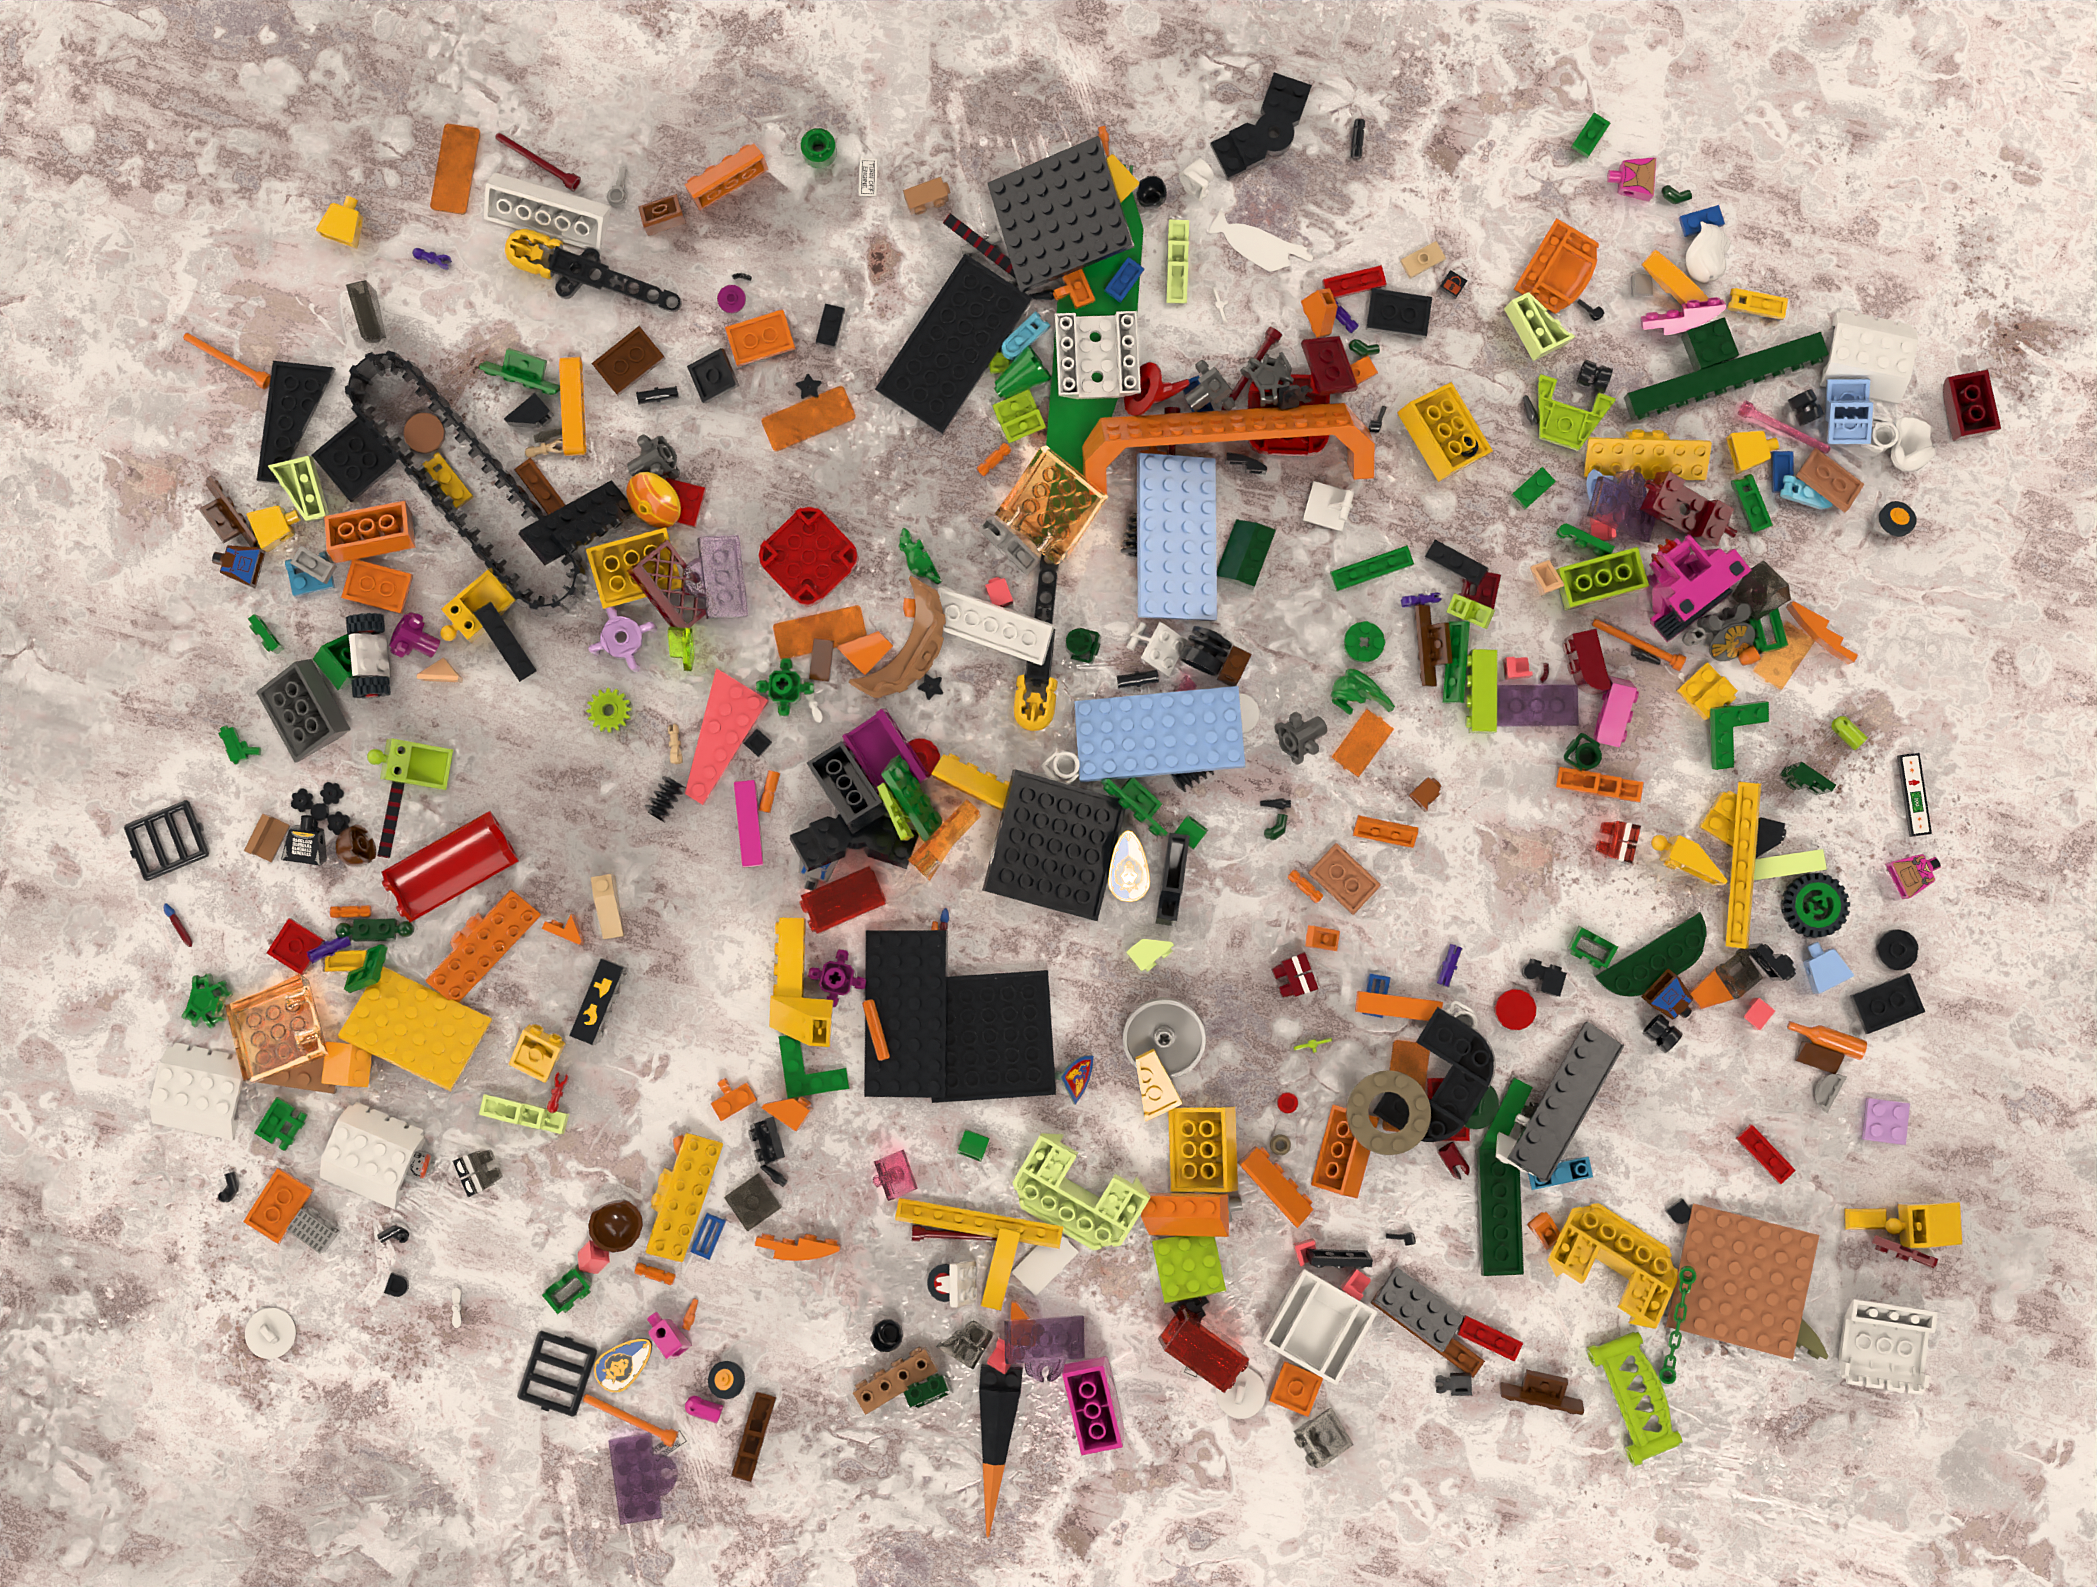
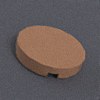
[403,413,446,454]

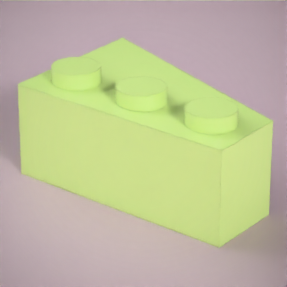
[1504,292,1575,361]
[268,456,329,522]

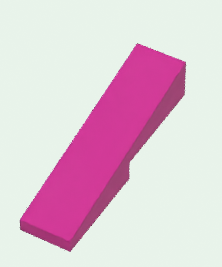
[734,780,763,868]

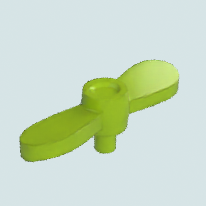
[1293,1037,1332,1053]

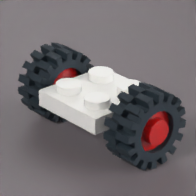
[346,613,391,699]

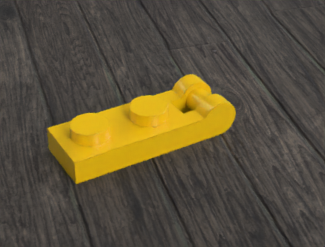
[1727,288,1788,320]
[422,452,474,509]

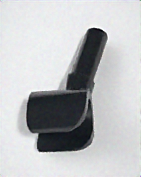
[1577,299,1604,321]
[1369,406,1387,433]
[1386,1232,1416,1246]

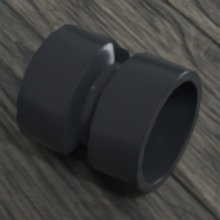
[1576,359,1613,394]
[1788,389,1825,426]
[1642,1014,1683,1053]

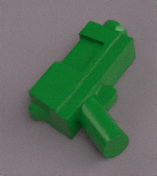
[218,725,261,765]

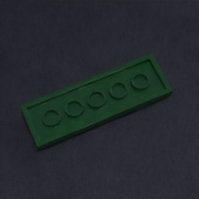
[1477,1149,1524,1276]

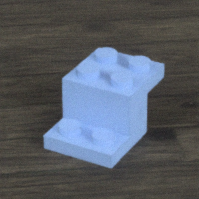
[1825,379,1873,444]

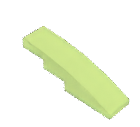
[1166,219,1189,303]
[1754,849,1827,880]
[479,1094,569,1134]

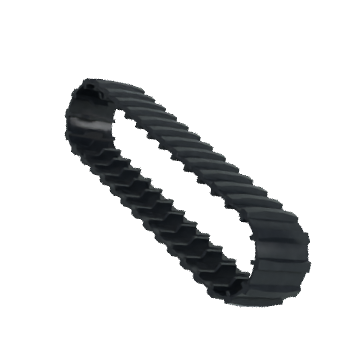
[345,350,589,617]

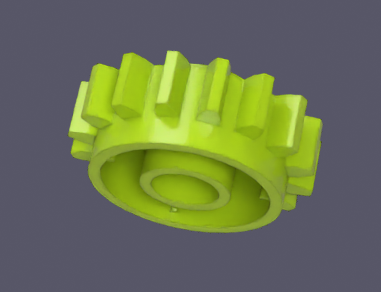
[586,688,633,733]

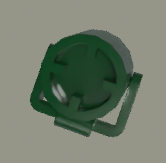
[1065,628,1101,664]
[1564,733,1602,771]

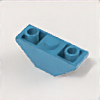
[1528,1156,1593,1190]

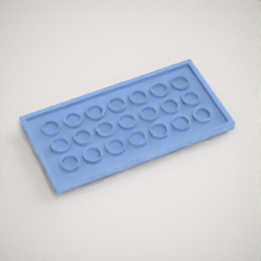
[1137,453,1217,621]
[1074,686,1246,782]

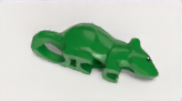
[898,528,943,584]

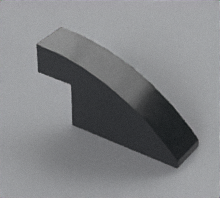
[1155,833,1190,927]

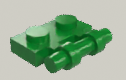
[254,1097,308,1151]

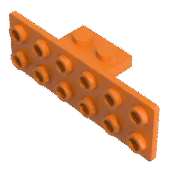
[425,890,541,1002]

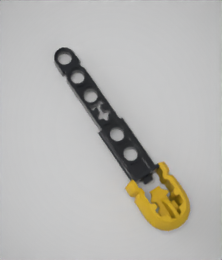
[505,229,682,312]
[1014,548,1059,731]

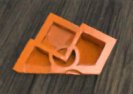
[837,631,893,675]
[1689,966,1744,1009]

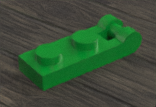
[1731,474,1773,534]
[1556,523,1615,557]

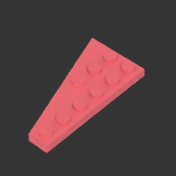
[685,668,769,805]

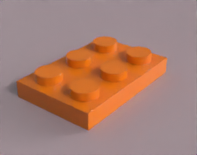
[725,309,796,367]
[341,559,413,614]
[243,1168,314,1244]

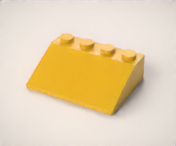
[1397,382,1493,482]
[585,527,682,609]
[1168,1106,1238,1192]

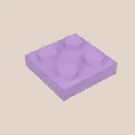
[1862,1098,1910,1145]

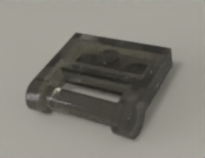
[1716,948,1763,1000]

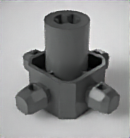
[1184,360,1236,412]
[627,434,680,480]
[1274,712,1328,765]

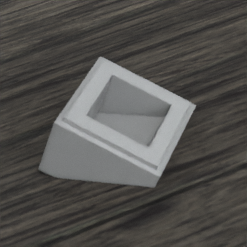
[1631,273,1653,297]

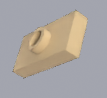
[1400,241,1446,279]

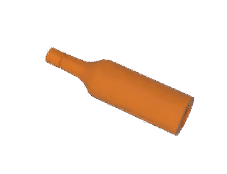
[1787,1021,1867,1060]

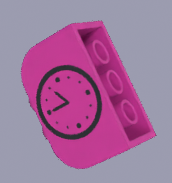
[1062,1356,1125,1456]

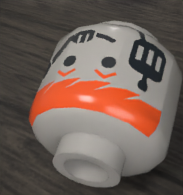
[406,1150,435,1179]

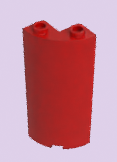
[381,811,519,922]

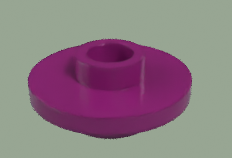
[717,285,746,313]

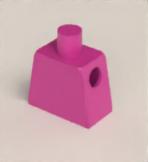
[647,1312,692,1359]

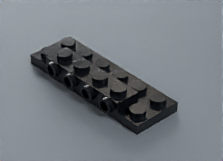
[518,480,635,566]

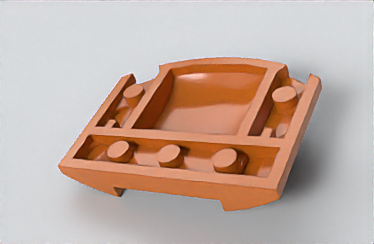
[1513,218,1599,314]

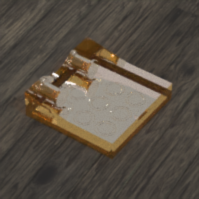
[995,446,1108,565]
[908,799,981,881]
[225,974,328,1085]

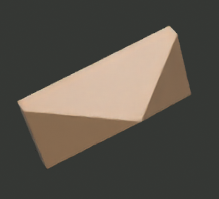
[1530,560,1564,597]
[417,657,463,683]

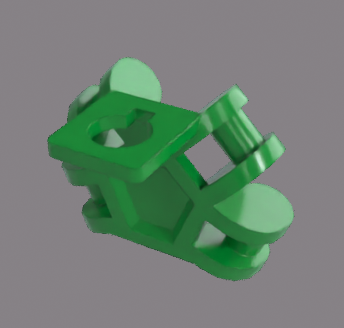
[181,973,233,1029]

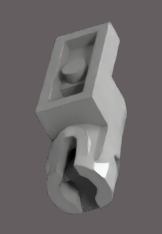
[979,516,1040,575]

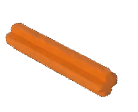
[862,1000,890,1061]

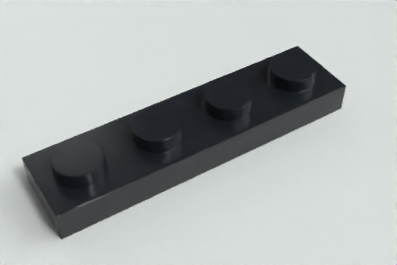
[473,601,537,682]

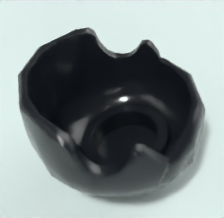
[1136,176,1167,209]
[870,1319,903,1352]

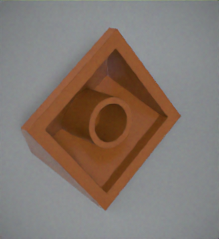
[638,194,687,236]

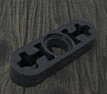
[555,248,601,299]

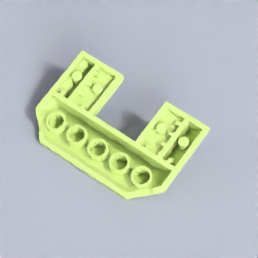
[1012,1133,1151,1250]

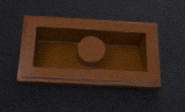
[809,638,834,682]
[1795,1041,1845,1074]

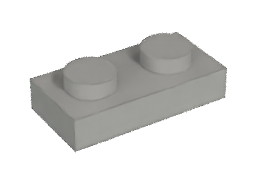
[290,546,337,584]

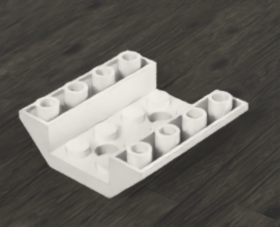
[1055,311,1141,399]

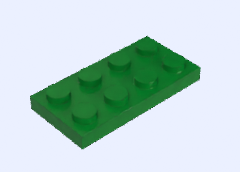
[881,755,943,843]

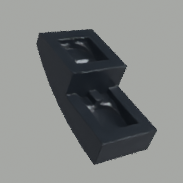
[1225,452,1267,475]

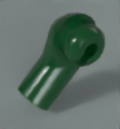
[1661,185,1692,204]
[1349,339,1380,357]
[1264,814,1288,841]

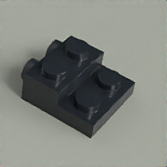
[1745,943,1796,981]
[748,1116,785,1166]

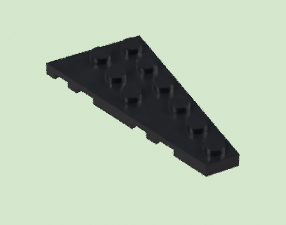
[256,360,336,484]

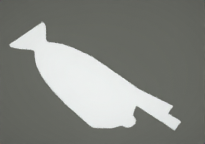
[1208,210,1314,272]

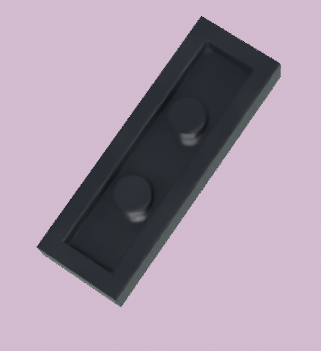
[1424,540,1489,587]
[1306,1249,1373,1269]

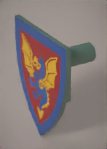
[1055,1055,1094,1105]

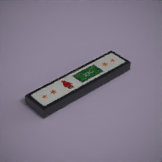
[1897,753,1932,837]

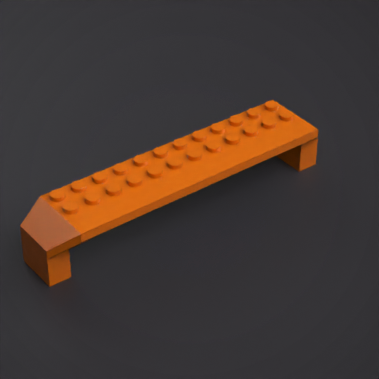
[1082,403,1375,496]

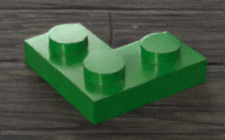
[344,944,388,993]

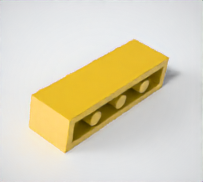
[773,918,806,998]

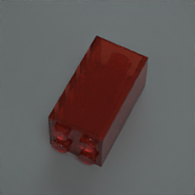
[799,866,888,935]
[1158,1305,1250,1393]

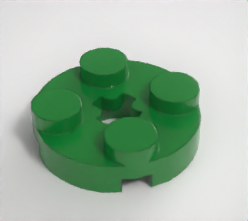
[1344,621,1386,663]

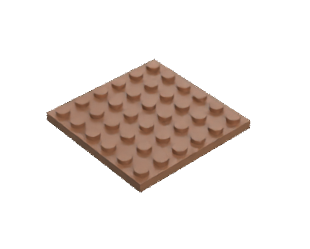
[1665,1203,1820,1360]

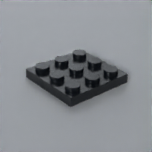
[311,417,398,502]

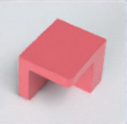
[1590,513,1616,541]
[1503,656,1533,680]
[1744,998,1775,1030]
[1293,1238,1316,1266]
[578,1240,610,1274]
[1340,1268,1371,1301]
[987,1338,1017,1374]

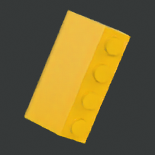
[932,753,1010,811]

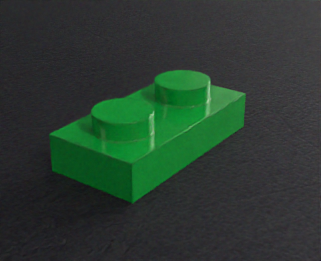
[1571,112,1611,158]
[1512,467,1556,510]
[248,614,284,654]

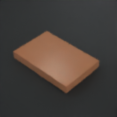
[1796,447,1865,513]
[1308,843,1381,915]

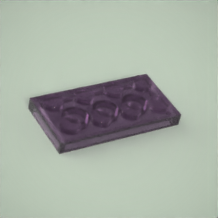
[1497,685,1579,727]

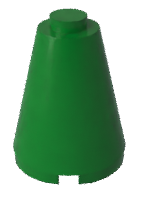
[994,345,1052,399]

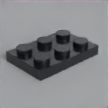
[1366,288,1432,338]
[1850,973,1925,1034]

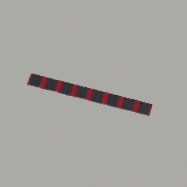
[943,213,1016,279]
[377,751,405,858]

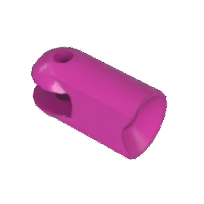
[685,1396,723,1424]

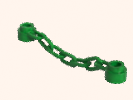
[1659,1266,1697,1384]

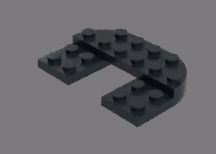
[1373,1007,1496,1142]

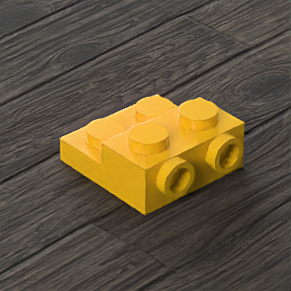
[1676,662,1738,721]
[1699,791,1737,848]
[509,1024,566,1083]

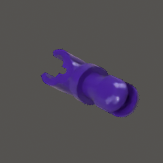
[412,248,452,270]
[1401,592,1442,608]

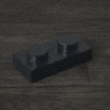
[816,303,845,349]

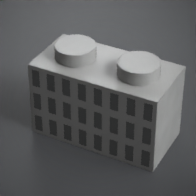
[286,1207,340,1254]

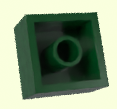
[1681,317,1739,372]

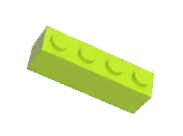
[1465,649,1497,734]

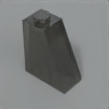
[346,280,386,343]

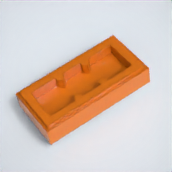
[1342,356,1378,394]

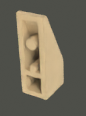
[591,874,624,939]

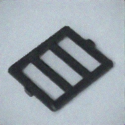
[124,800,209,881]
[517,1331,597,1417]

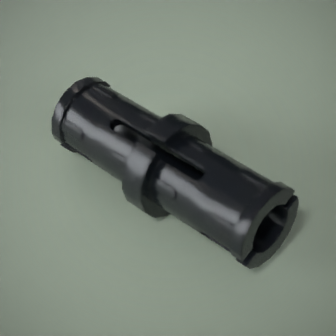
[636,386,679,405]
[1116,669,1159,689]

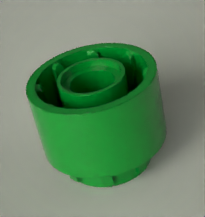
[801,128,837,169]

